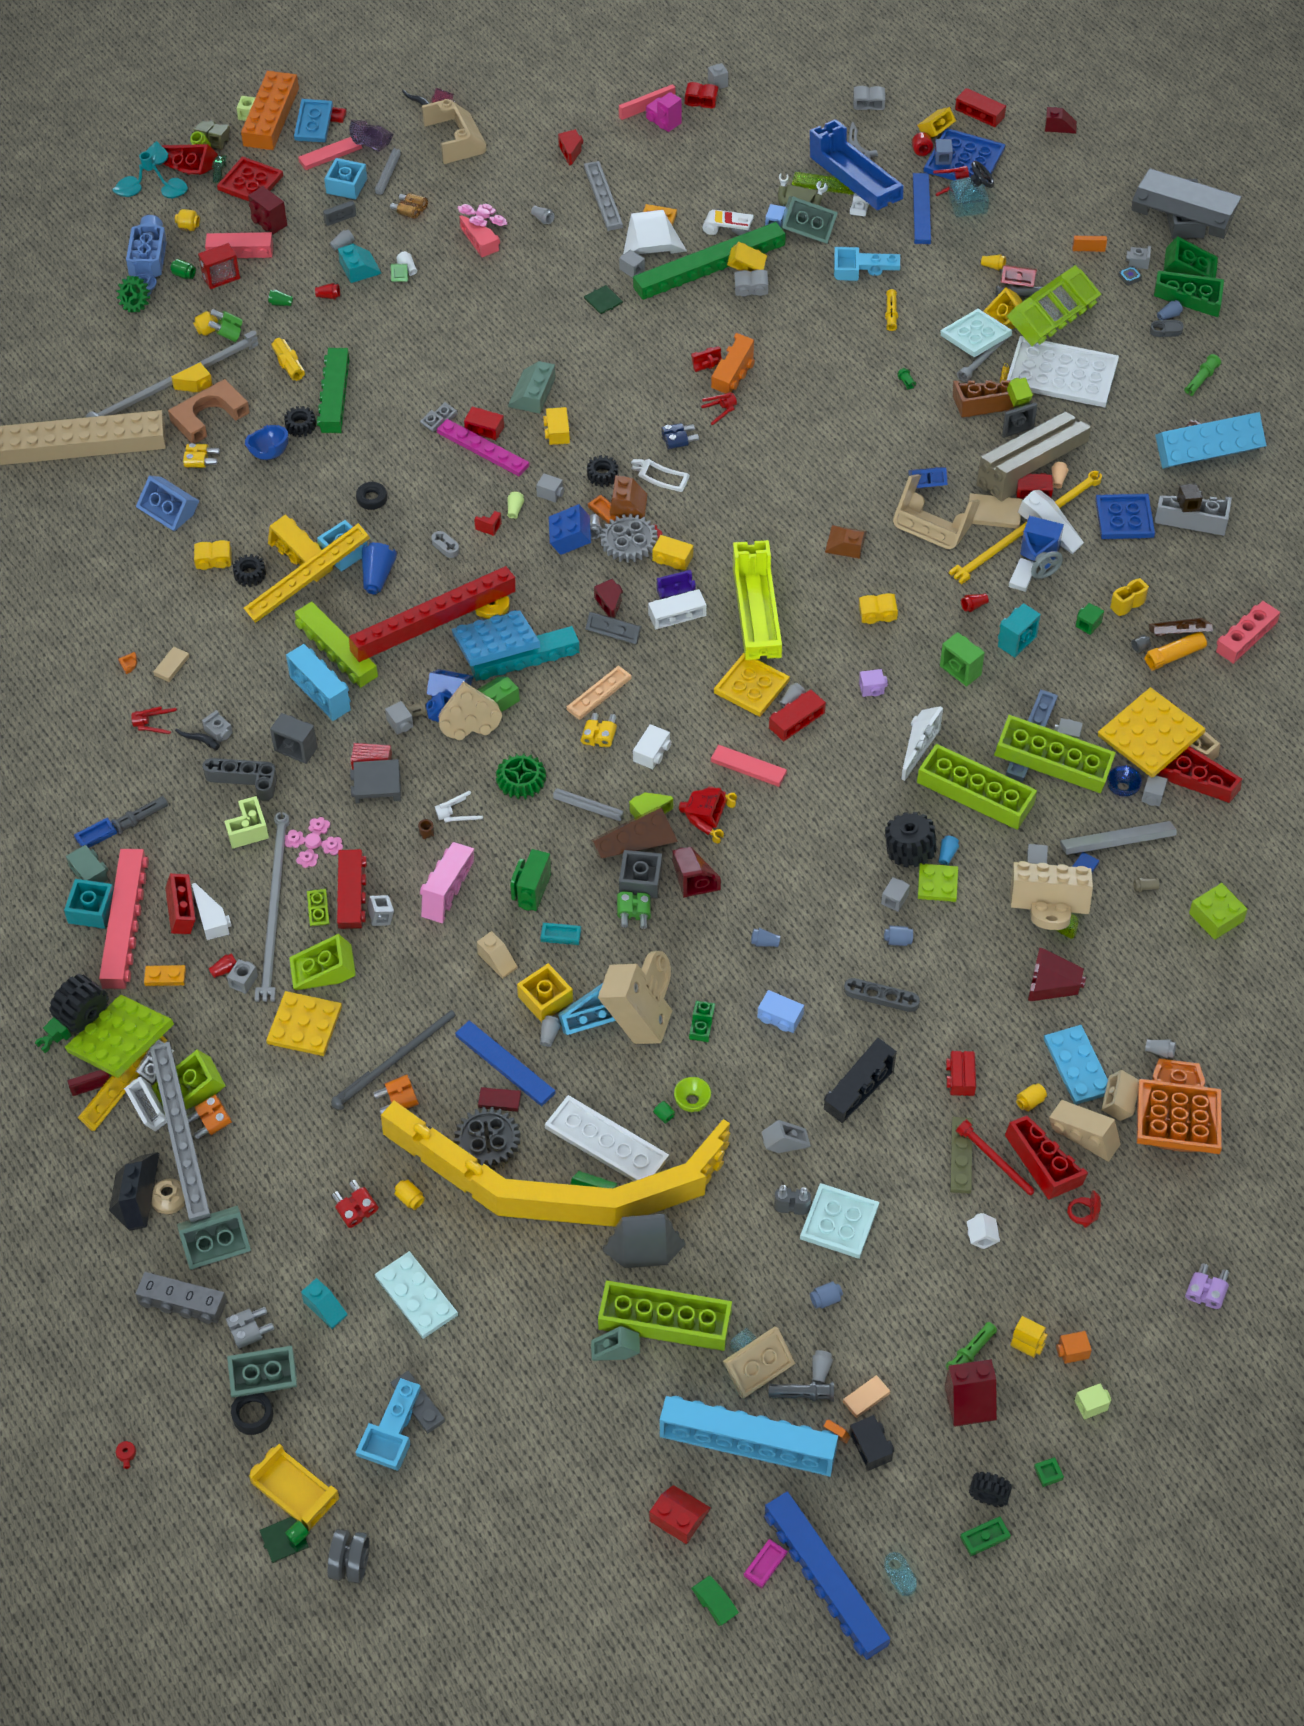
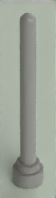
[957,337,1009,382]

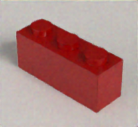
[955,88,1006,127]
[769,689,826,742]
[165,873,195,934]

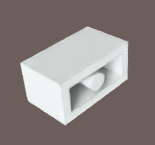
[633,724,672,769]

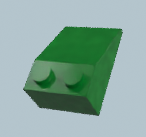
[1163,236,1218,278]

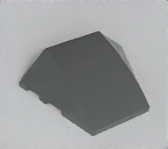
[603,1214,686,1268]

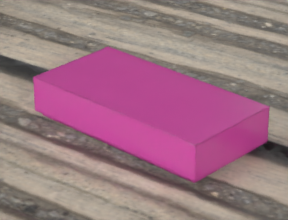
[744,1539,788,1589]

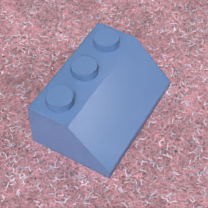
[136,476,199,531]

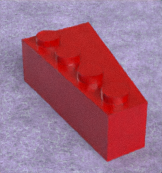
[1156,746,1242,803]
[337,849,367,929]
[1005,1115,1088,1200]

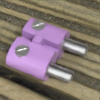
[1185,1263,1229,1309]

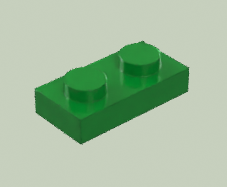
[960,1516,1011,1557]

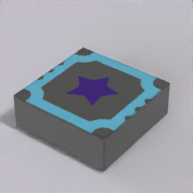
[1118,266,1142,286]

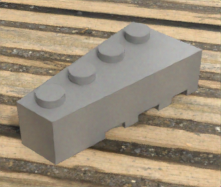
[1154,496,1232,536]

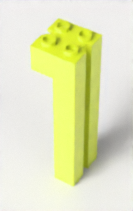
[733,540,782,660]

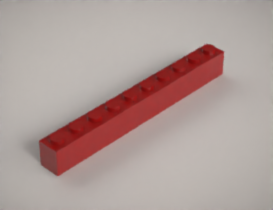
[349,566,516,662]

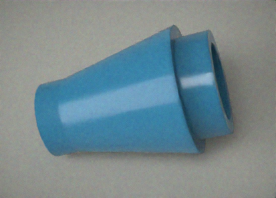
[938,836,959,865]

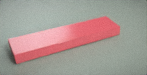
[619,84,675,120]
[298,135,362,170]
[711,745,787,787]

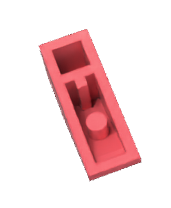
[459,215,500,257]

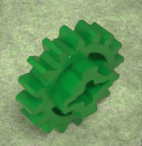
[116,276,151,312]

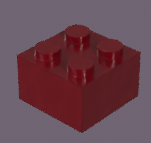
[248,186,288,235]

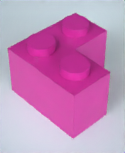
[646,92,682,132]

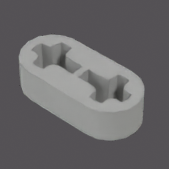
[432,531,459,558]

